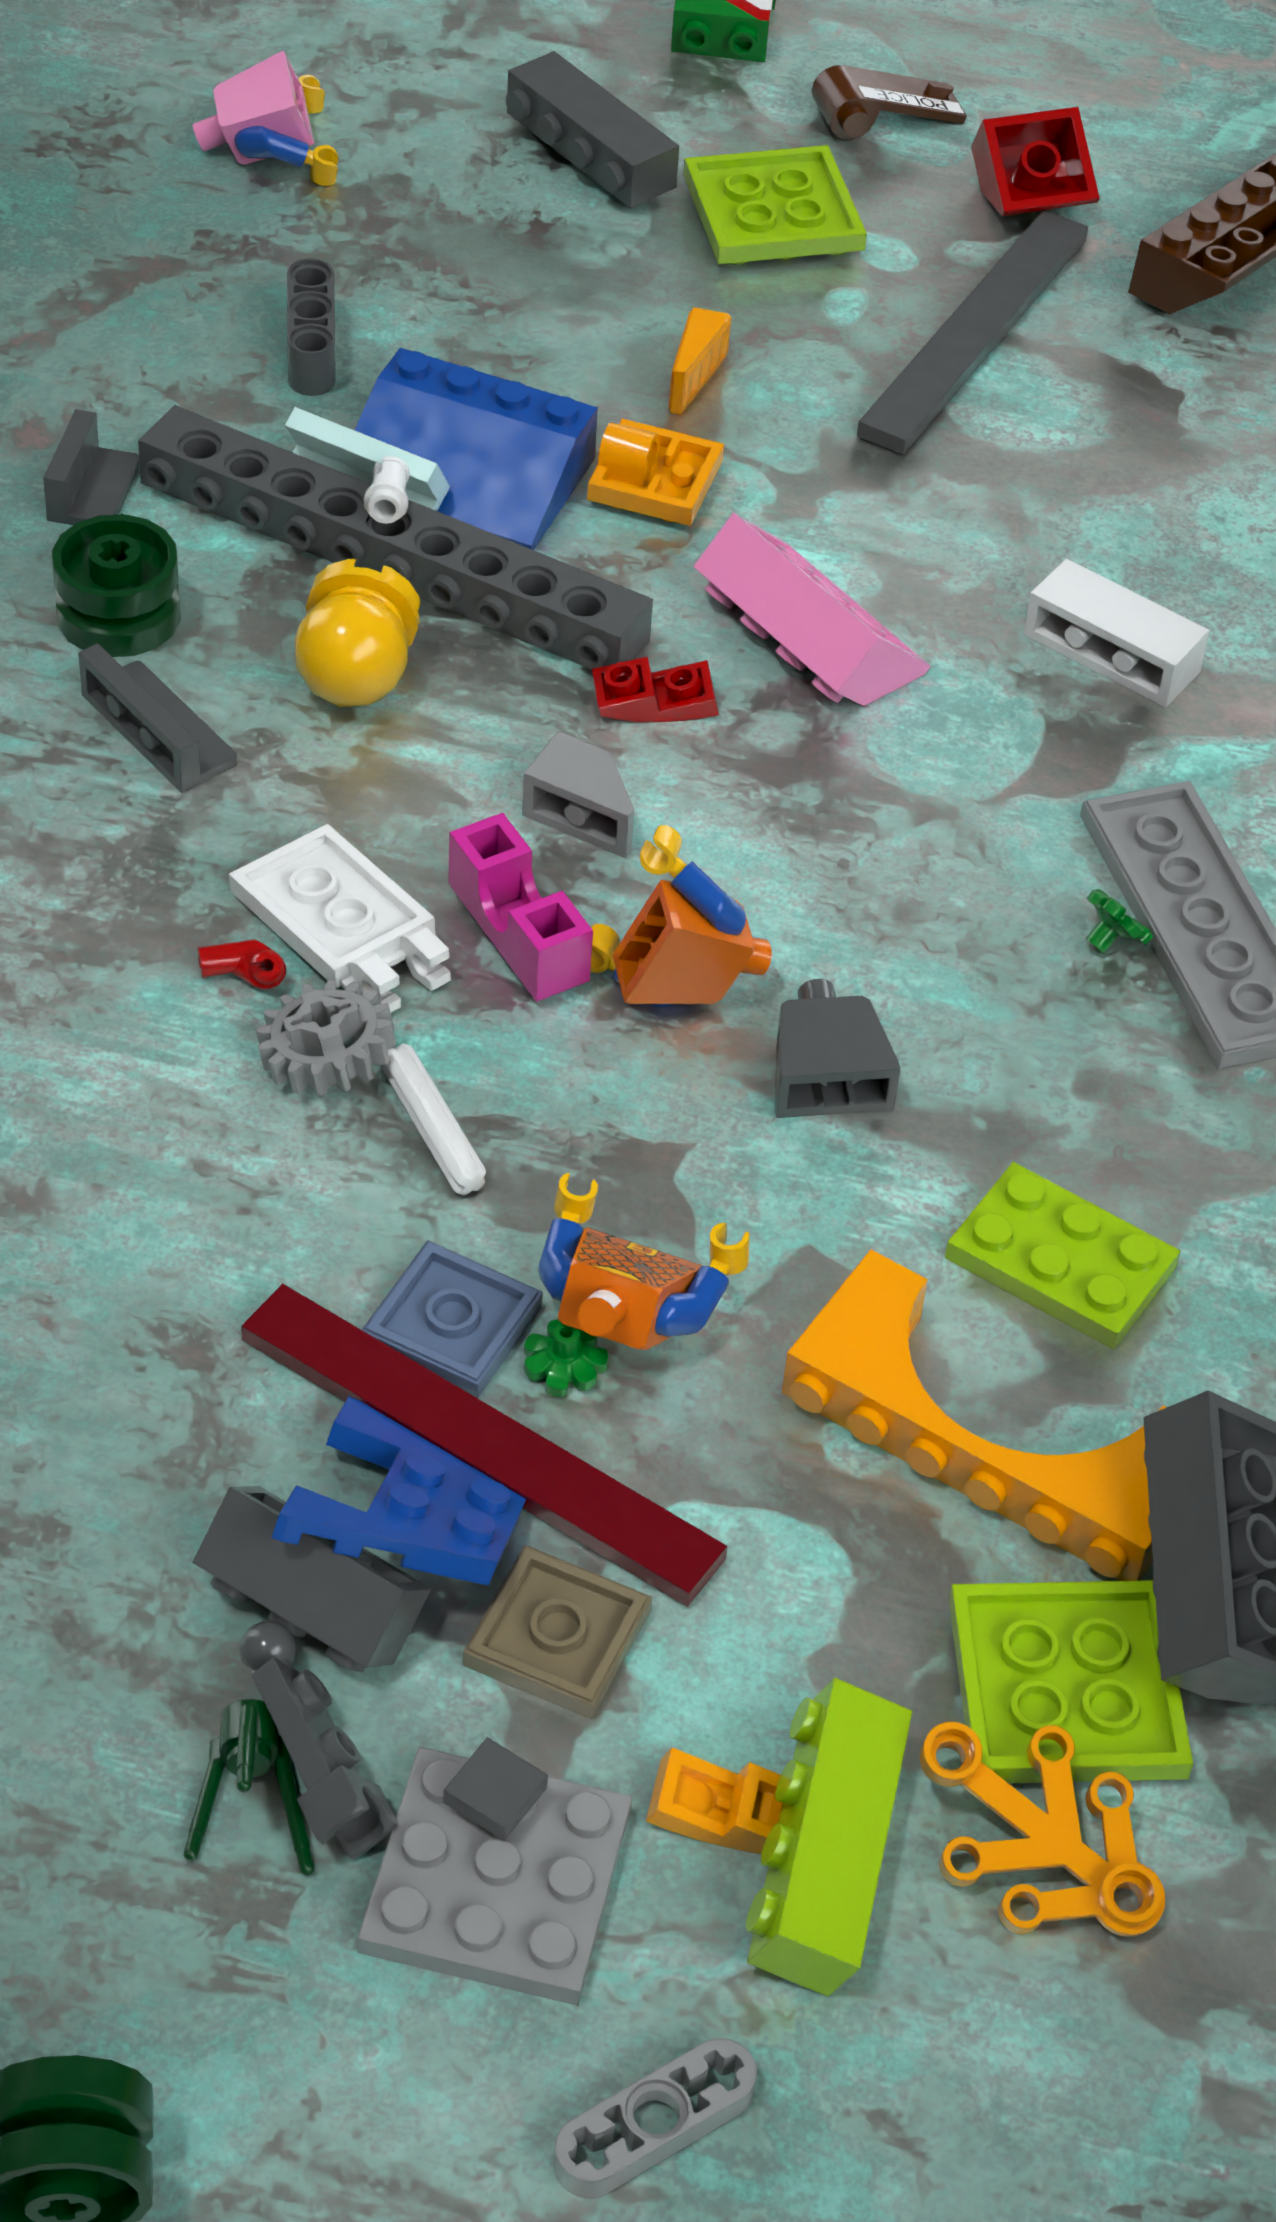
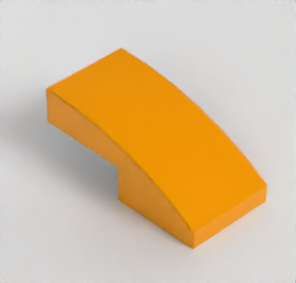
[646,1747,783,1854]

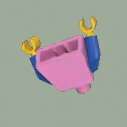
[193,51,339,186]

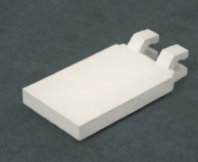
[229,824,451,1013]

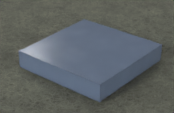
[362,1240,543,1398]

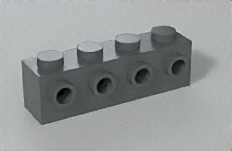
[506,51,680,208]

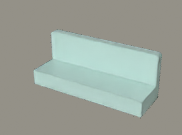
[285,407,450,511]

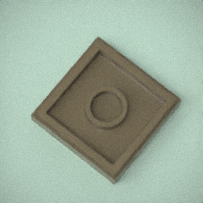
[463,1545,652,1720]

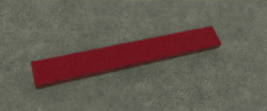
[241,1283,728,1607]

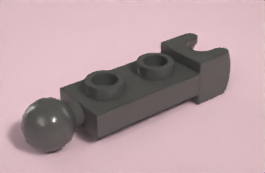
[239,1621,397,1858]

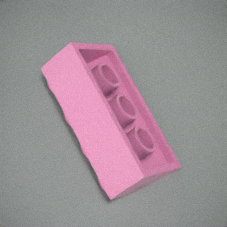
[693,512,931,706]

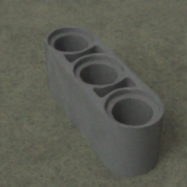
[287,258,336,396]

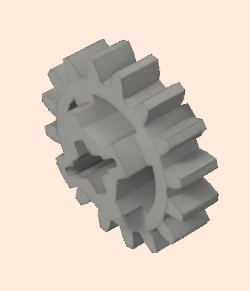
[256,979,396,1096]

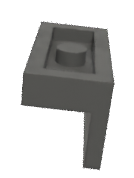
[43,409,140,525]

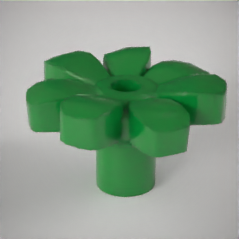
[1086,888,1153,954]
[523,1319,608,1397]

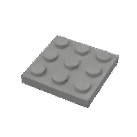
[358,1746,632,2006]

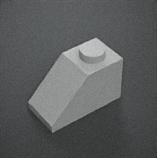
[522,731,634,859]

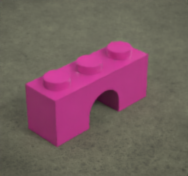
[448,813,593,1002]

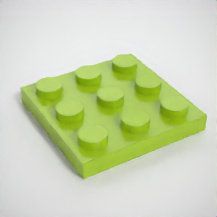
[683,145,867,264]
[949,1580,1193,1783]

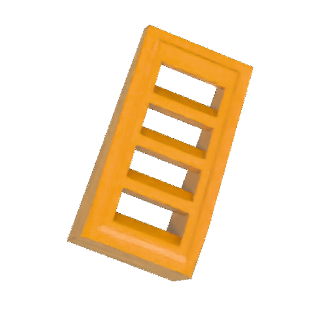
[668,307,732,415]

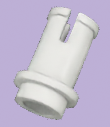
[364,456,409,524]

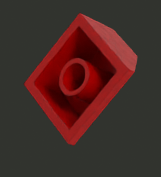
[971,107,1100,216]

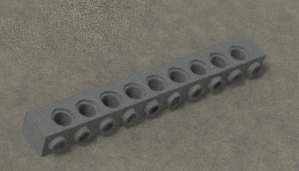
[138,405,653,670]

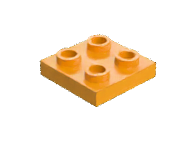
[587,418,724,526]

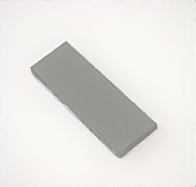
[1080,781,1276,1070]

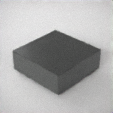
[443,1737,548,1841]

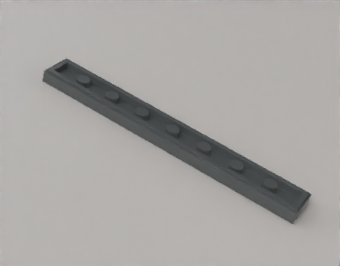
[857,210,1089,455]

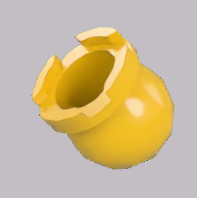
[294,559,421,707]

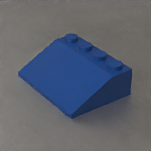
[354,348,598,550]

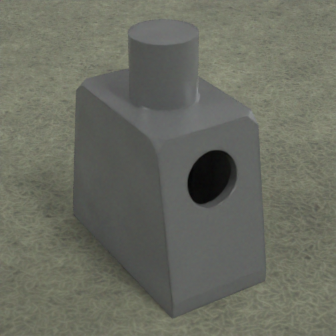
[775,979,900,1118]

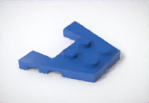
[271,1396,526,1586]

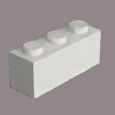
[1023,558,1210,708]

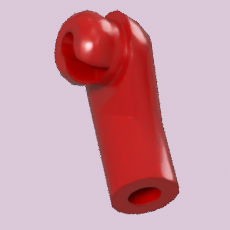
[197,939,286,989]

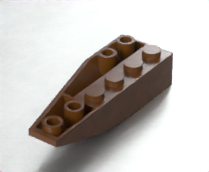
[1128,153,1276,314]

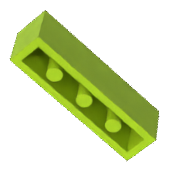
[746,1677,913,1997]

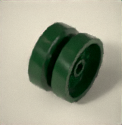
[52,514,181,657]
[0,2055,154,2222]

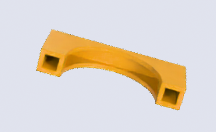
[782,1249,1166,1581]

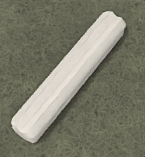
[382,1043,486,1196]

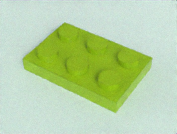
[945,1162,1181,1350]

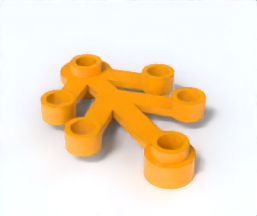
[920,1721,1165,1937]

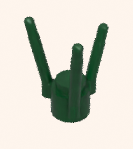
[184,1699,314,1876]

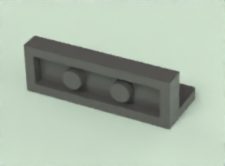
[78,643,237,793]

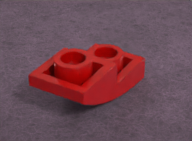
[592,656,719,722]

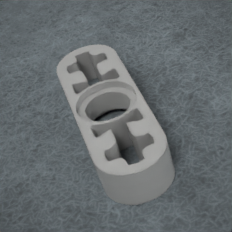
[554,2038,757,2198]

